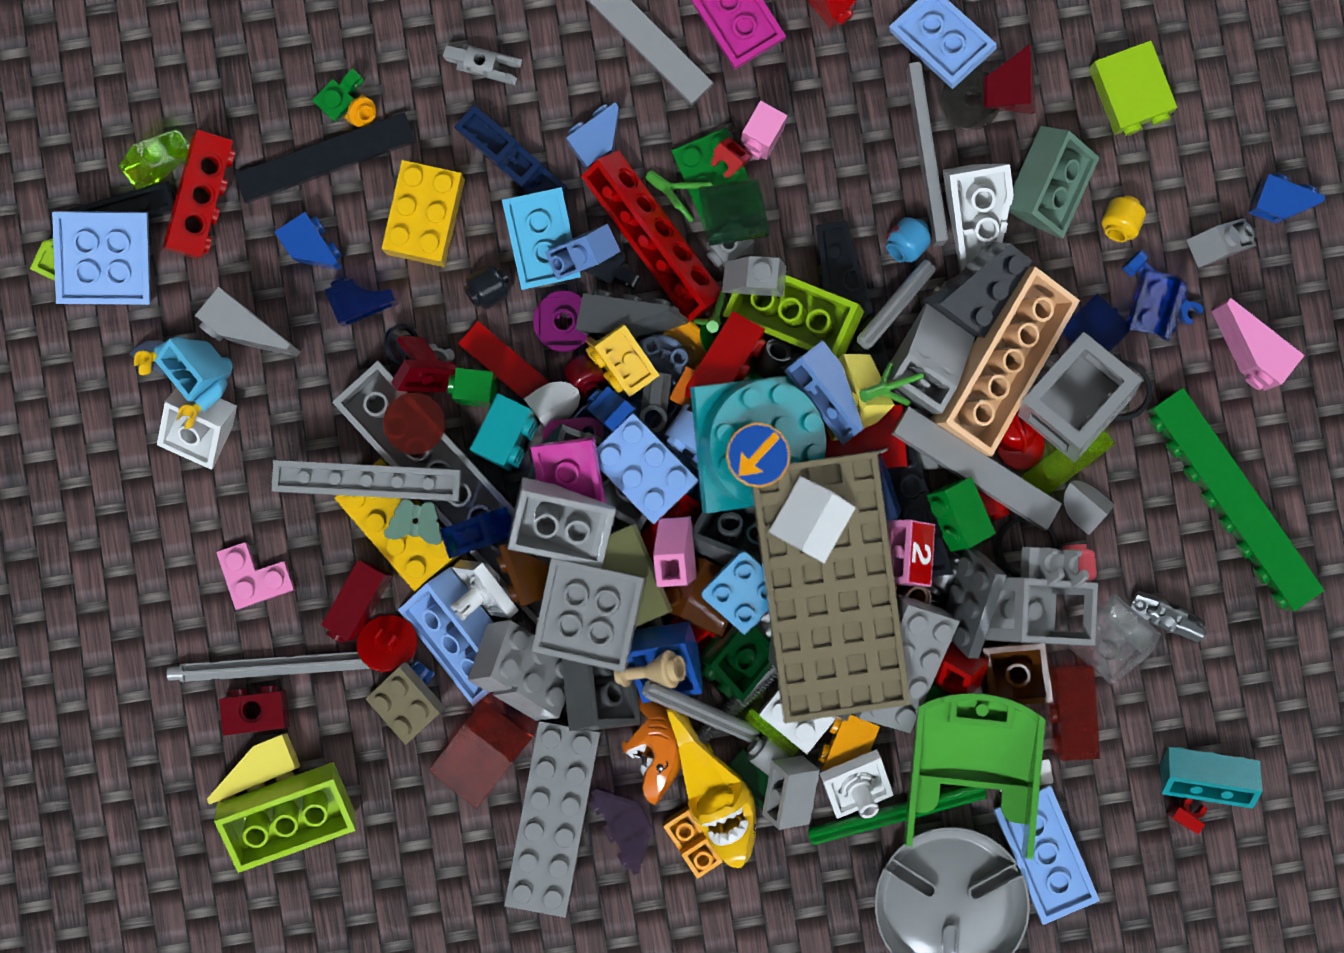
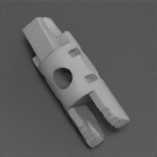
[443,44,522,85]

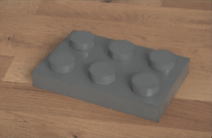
[944,547,1006,658]

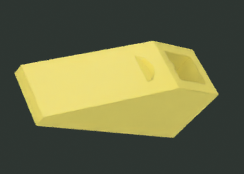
[207,733,301,805]

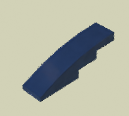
[454,105,568,195]

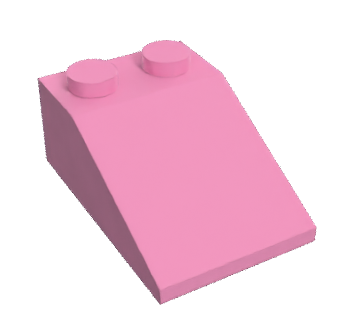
[1211,298,1305,391]

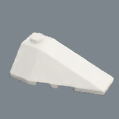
[943,164,1014,272]

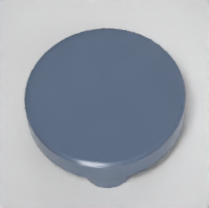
[637,334,689,394]

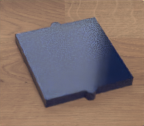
[1062,293,1133,352]

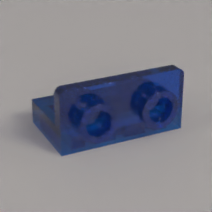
[1126,269,1188,341]

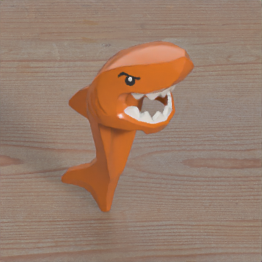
[621,689,682,805]

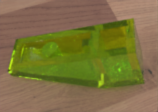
[1020,430,1115,495]

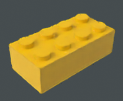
[334,458,465,592]

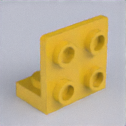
[585,324,660,397]

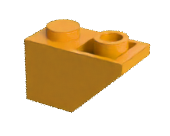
[818,714,880,771]

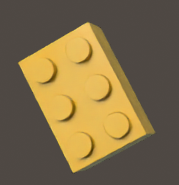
[382,160,465,267]

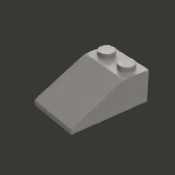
[195,287,301,357]
[508,477,616,568]

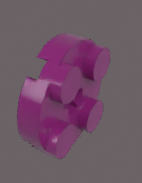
[533,291,588,353]

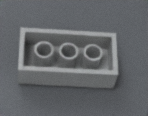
[854,593,960,733]

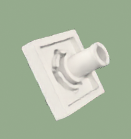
[451,560,519,620]
[819,749,894,819]

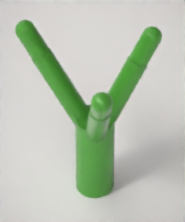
[645,170,713,222]
[693,291,726,333]
[859,362,924,406]

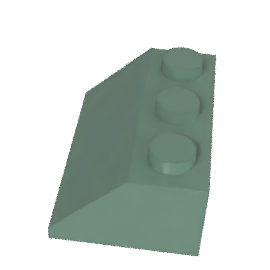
[1009,126,1100,239]

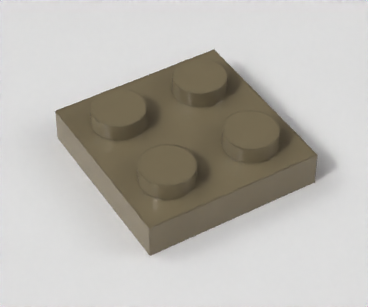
[366,662,446,745]

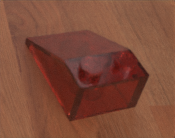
[429,698,534,809]

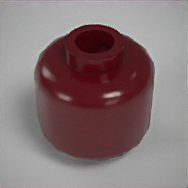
[565,355,608,400]

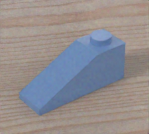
[785,341,864,445]

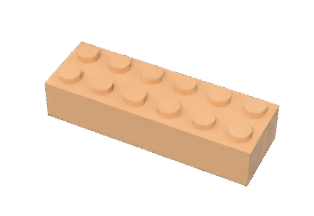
[930,266,1080,456]

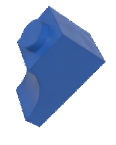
[587,386,635,433]

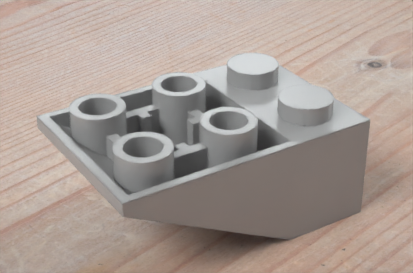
[881,303,975,414]

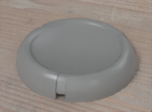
[874,827,1030,953]

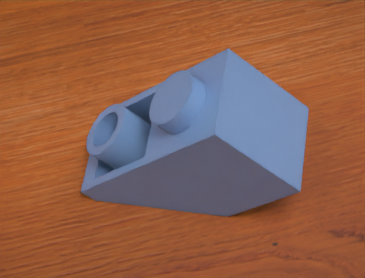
[566,103,619,170]
[544,224,621,280]

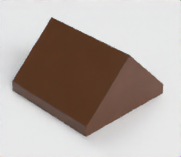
[983,643,1054,705]

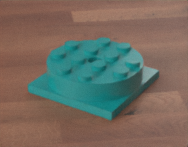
[690,375,826,513]

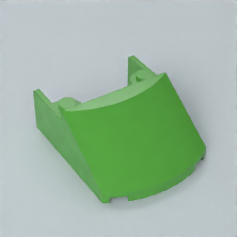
[904,693,1045,860]

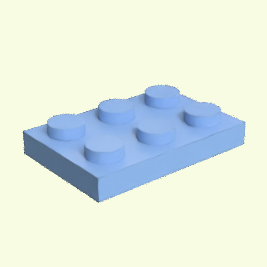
[889,0,997,89]
[596,414,699,525]

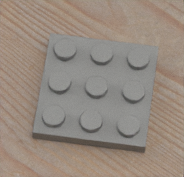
[532,558,646,672]

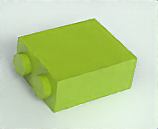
[1089,41,1177,136]

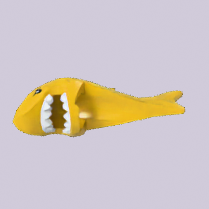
[667,708,756,868]

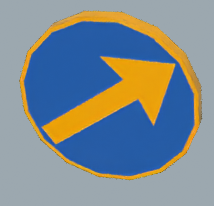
[726,423,790,487]

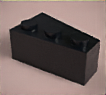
[923,242,1032,338]

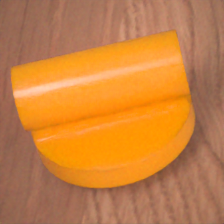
[343,94,376,127]

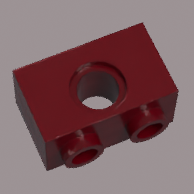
[219,685,290,736]

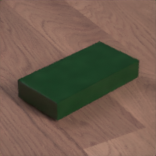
[726,748,769,810]

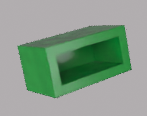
[927,477,996,552]

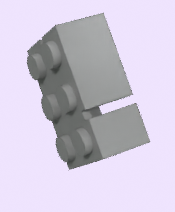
[468,620,566,721]

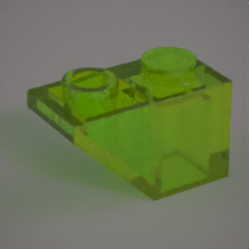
[119,128,190,190]

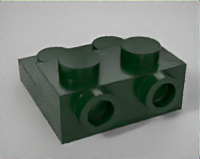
[699,625,772,702]

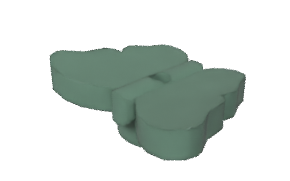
[384,499,443,545]

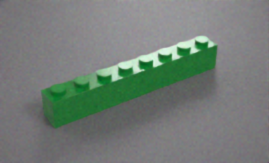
[1147,388,1325,611]

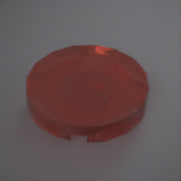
[383,393,446,455]

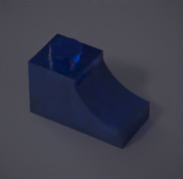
[325,277,399,327]
[440,507,512,559]

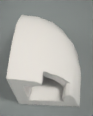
[524,381,580,427]

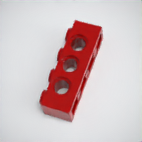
[162,130,235,259]

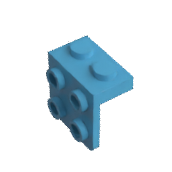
[701,550,768,635]

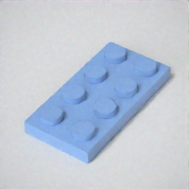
[993,785,1100,925]

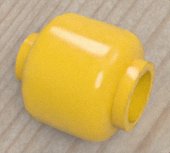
[1101,196,1146,242]

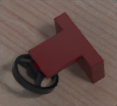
[384,324,456,393]

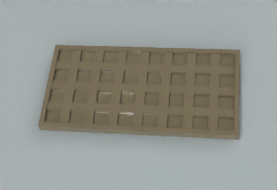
[751,452,911,724]

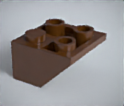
[496,544,550,606]

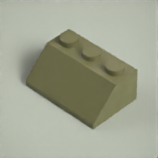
[588,524,673,628]

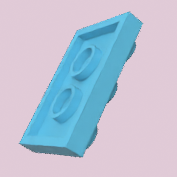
[502,187,581,290]

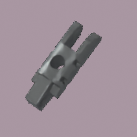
[1129,591,1206,642]

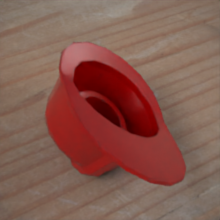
[997,408,1045,470]

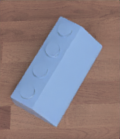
[398,567,494,706]

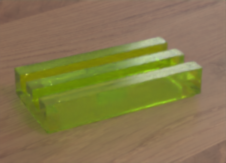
[744,708,800,756]

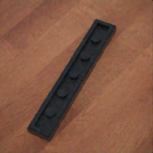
[234,112,416,204]

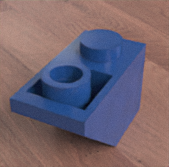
[1248,173,1326,224]
[274,212,342,270]

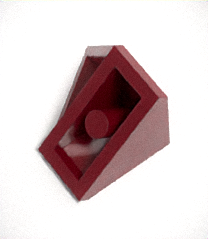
[984,43,1035,114]

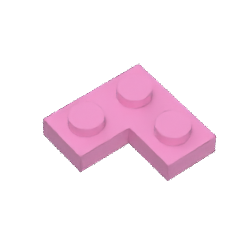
[216,542,296,610]

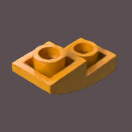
[662,806,723,879]

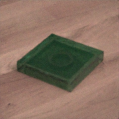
[698,179,769,246]

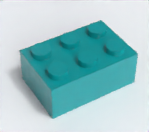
[470,393,539,472]

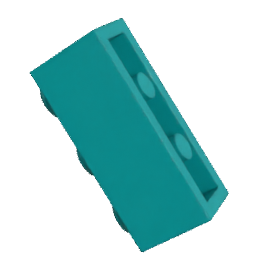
[1160,746,1263,809]

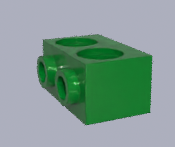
[448,368,498,408]

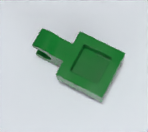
[312,68,365,123]

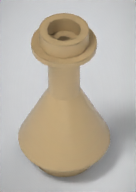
[614,650,686,688]

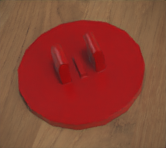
[357,615,418,672]

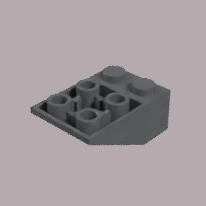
[576,290,688,342]

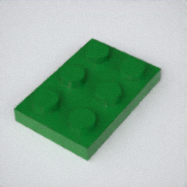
[671,127,763,235]

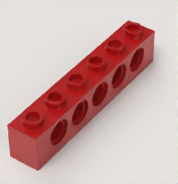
[581,150,726,323]

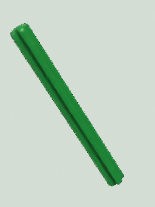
[808,786,987,845]

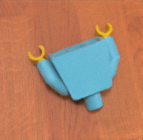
[134,337,233,429]

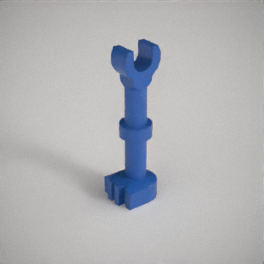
[1122,249,1204,325]

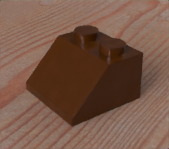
[664,556,729,637]

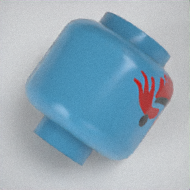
[886,217,931,262]

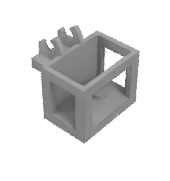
[1018,332,1143,463]
[985,547,1098,646]

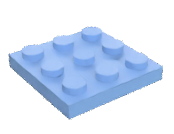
[52,211,151,305]

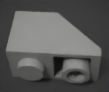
[1187,218,1257,268]

